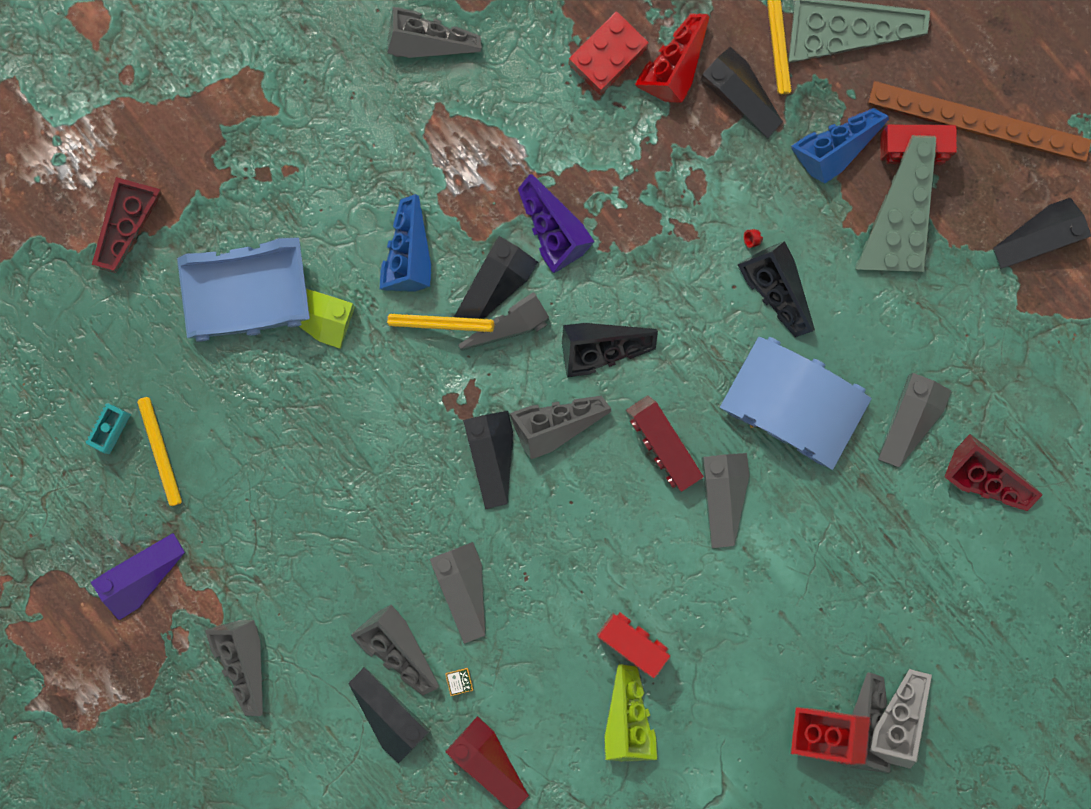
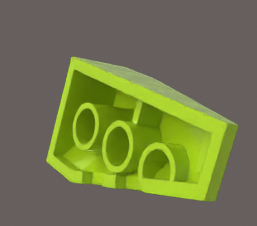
[299,289,355,349]
[605,664,657,762]

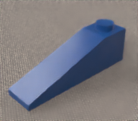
[791,108,889,183]
[379,194,431,292]

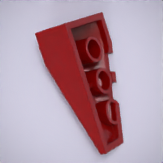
[635,14,709,103]

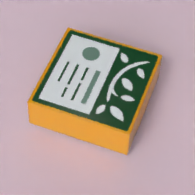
[445,668,473,696]

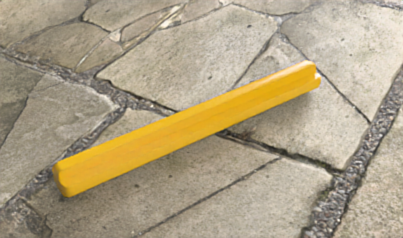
[767,0,791,95]
[387,314,494,332]
[137,397,182,506]

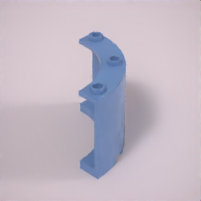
[177,238,309,342]
[720,337,872,470]

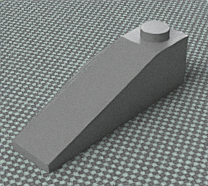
[870,669,932,769]

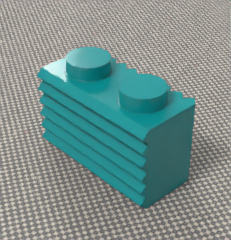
[86,403,131,454]

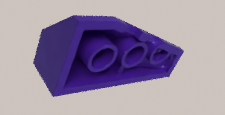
[518,174,595,273]
[91,533,185,620]

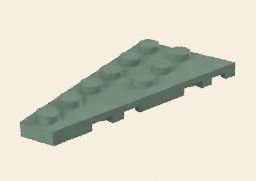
[788,0,930,63]
[855,135,936,272]

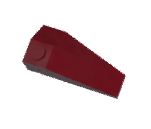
[944,434,1043,511]
[445,716,529,809]

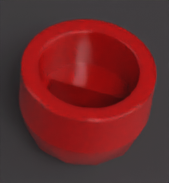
[743,229,763,248]

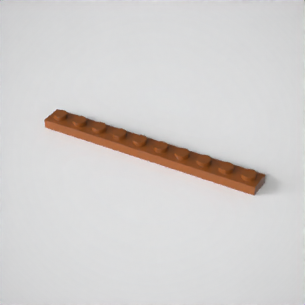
[867,81,1091,163]

